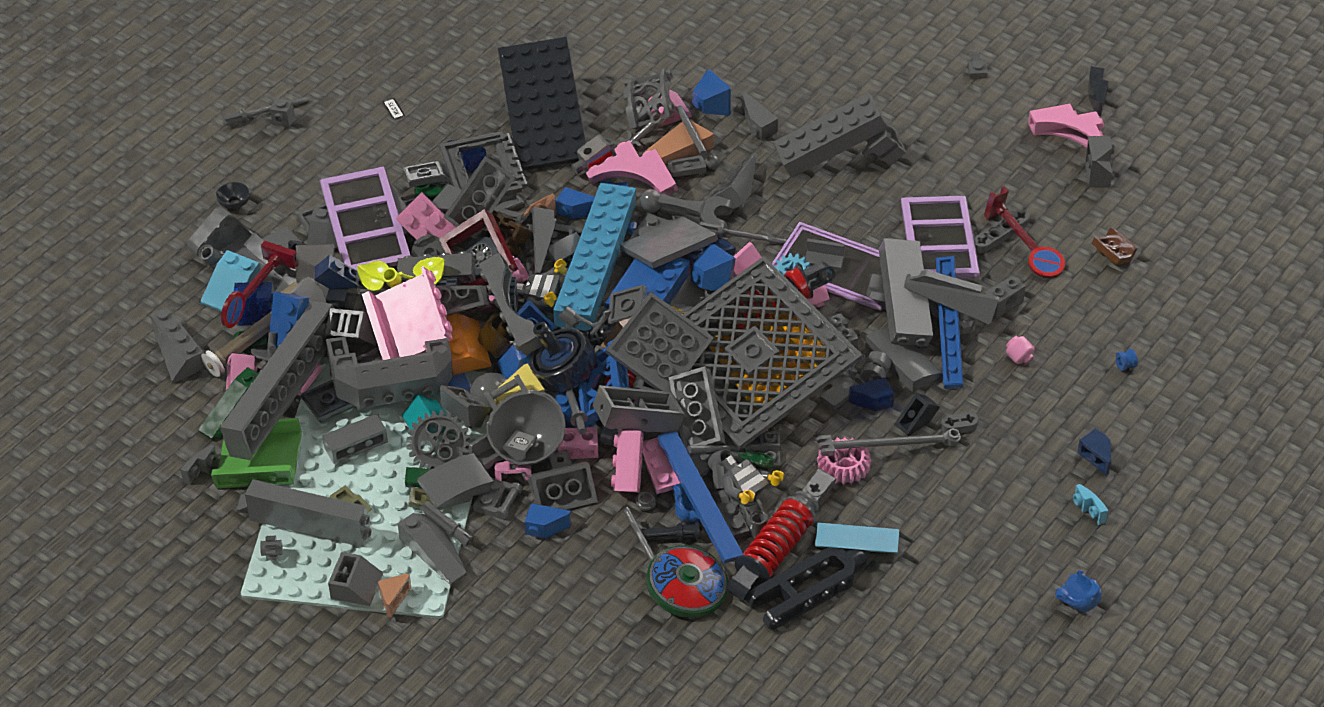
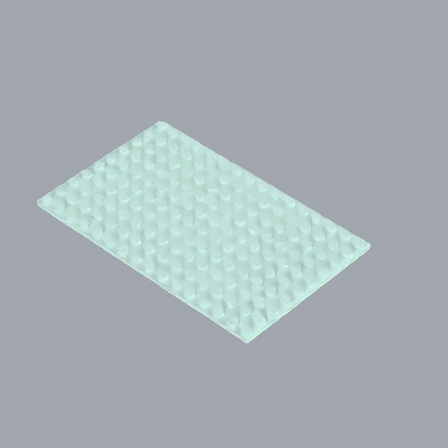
[241,357,500,619]

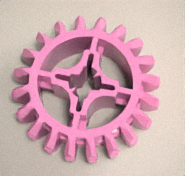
[817,437,871,486]

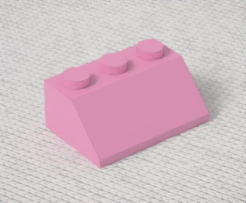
[611,431,644,493]

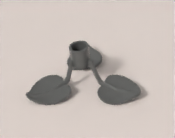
[558,306,612,336]

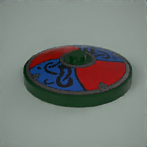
[646,545,729,618]

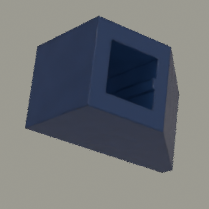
[314,254,359,289]

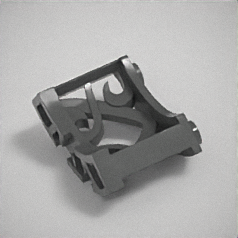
[624,68,675,129]

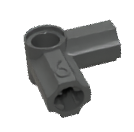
[707,449,746,491]

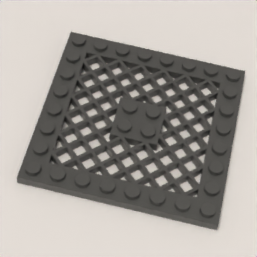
[683,256,863,450]

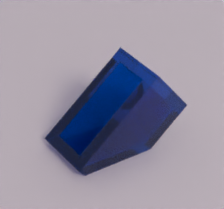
[848,377,894,411]

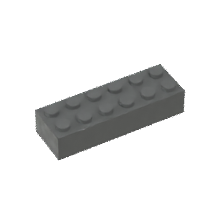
[774,92,888,178]

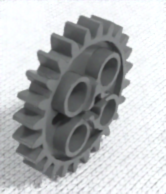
[406,410,471,469]

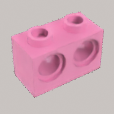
[558,427,598,459]

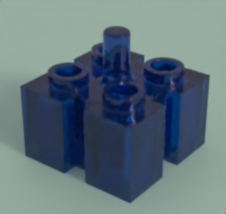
[234,282,274,326]

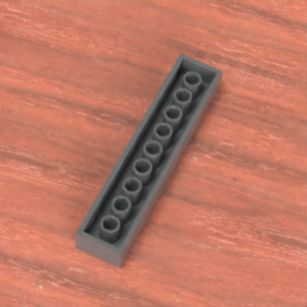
[220,301,334,460]

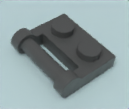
[473,477,523,520]

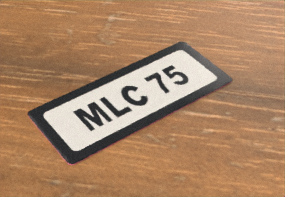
[382,98,405,120]

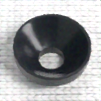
[216,182,250,210]

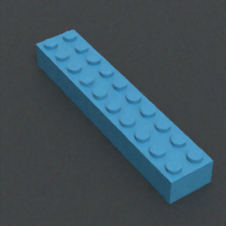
[553,183,636,331]

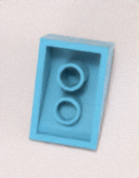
[200,250,261,312]

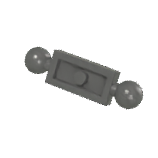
[666,155,720,178]

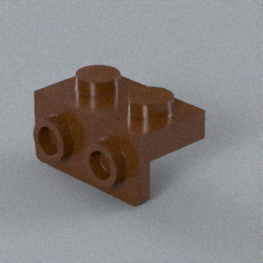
[1091,227,1138,265]

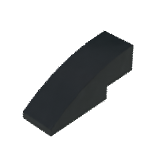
[1088,66,1109,117]

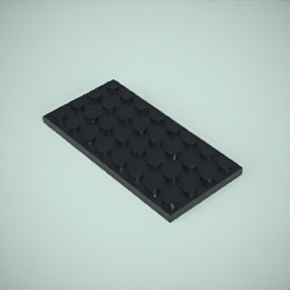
[498,36,586,171]

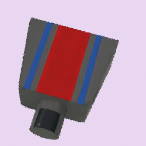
[572,134,612,174]

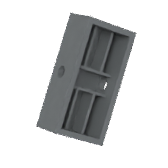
[593,385,684,434]

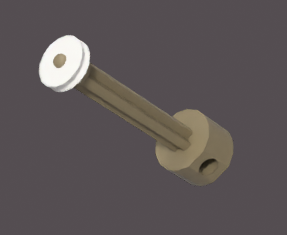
[201,282,299,377]

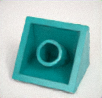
[402,394,447,434]

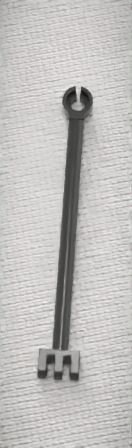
[816,428,961,456]

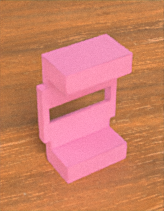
[495,461,532,481]

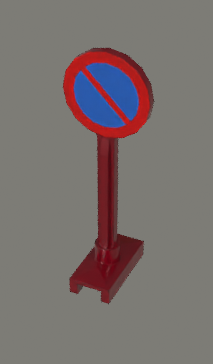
[984,186,1065,278]
[221,240,299,328]

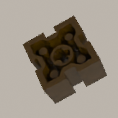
[480,210,531,259]

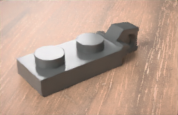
[716,490,750,539]

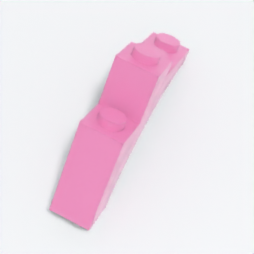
[1028,104,1104,148]
[586,140,678,195]

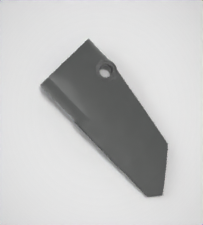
[187,207,297,296]

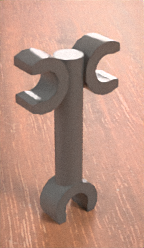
[620,112,665,149]

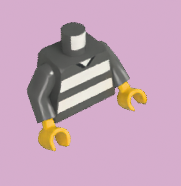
[517,259,567,313]
[720,456,784,506]

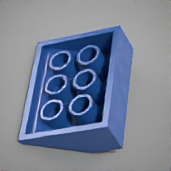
[604,257,689,307]

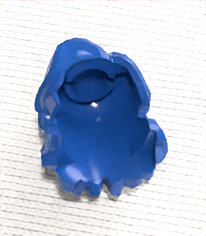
[673,483,710,524]
[1055,570,1102,612]

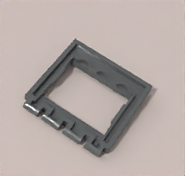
[440,131,528,196]

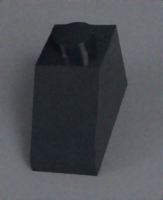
[894,393,940,436]

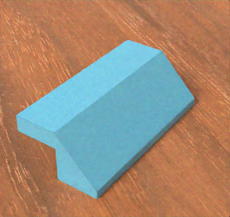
[815,523,899,554]

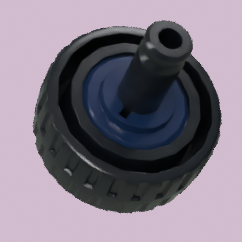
[530,322,597,392]

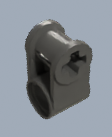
[739,499,767,537]

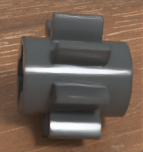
[260,535,283,561]

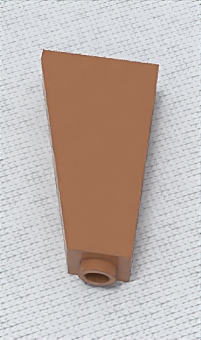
[645,120,714,166]

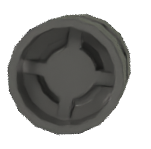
[859,351,892,388]

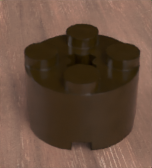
[478,312,515,358]

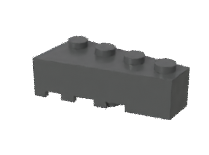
[435,286,491,316]

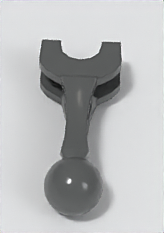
[640,189,734,237]

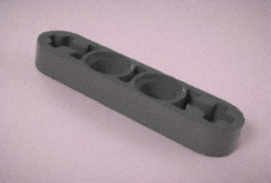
[974,210,1029,253]

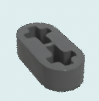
[941,412,978,433]

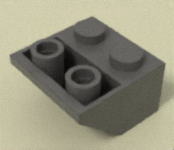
[328,552,383,606]

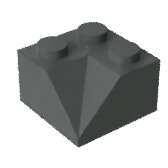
[1085,136,1115,187]

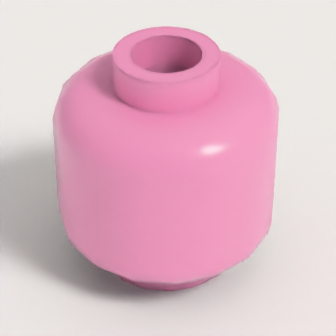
[1006,336,1035,364]

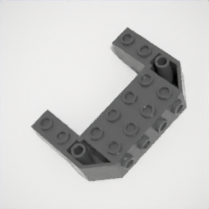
[326,337,452,408]

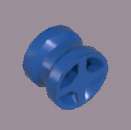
[1115,349,1138,371]

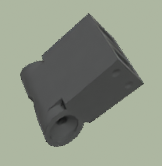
[325,308,379,347]

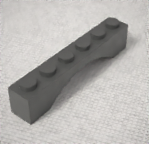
[480,252,543,356]

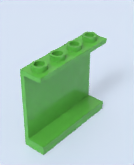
[211,418,302,488]

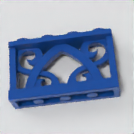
[577,339,629,426]

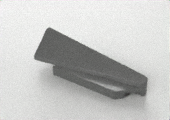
[905,270,999,324]

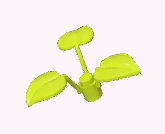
[357,257,445,291]

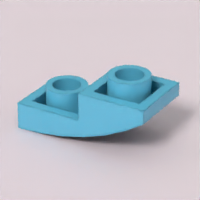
[1073,484,1108,525]

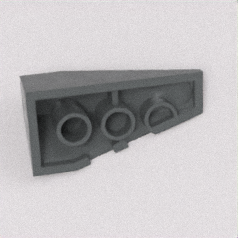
[519,207,556,275]
[397,513,467,586]

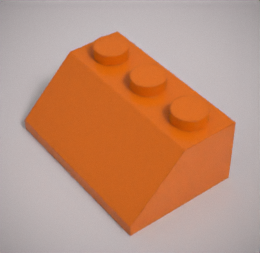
[445,313,491,375]

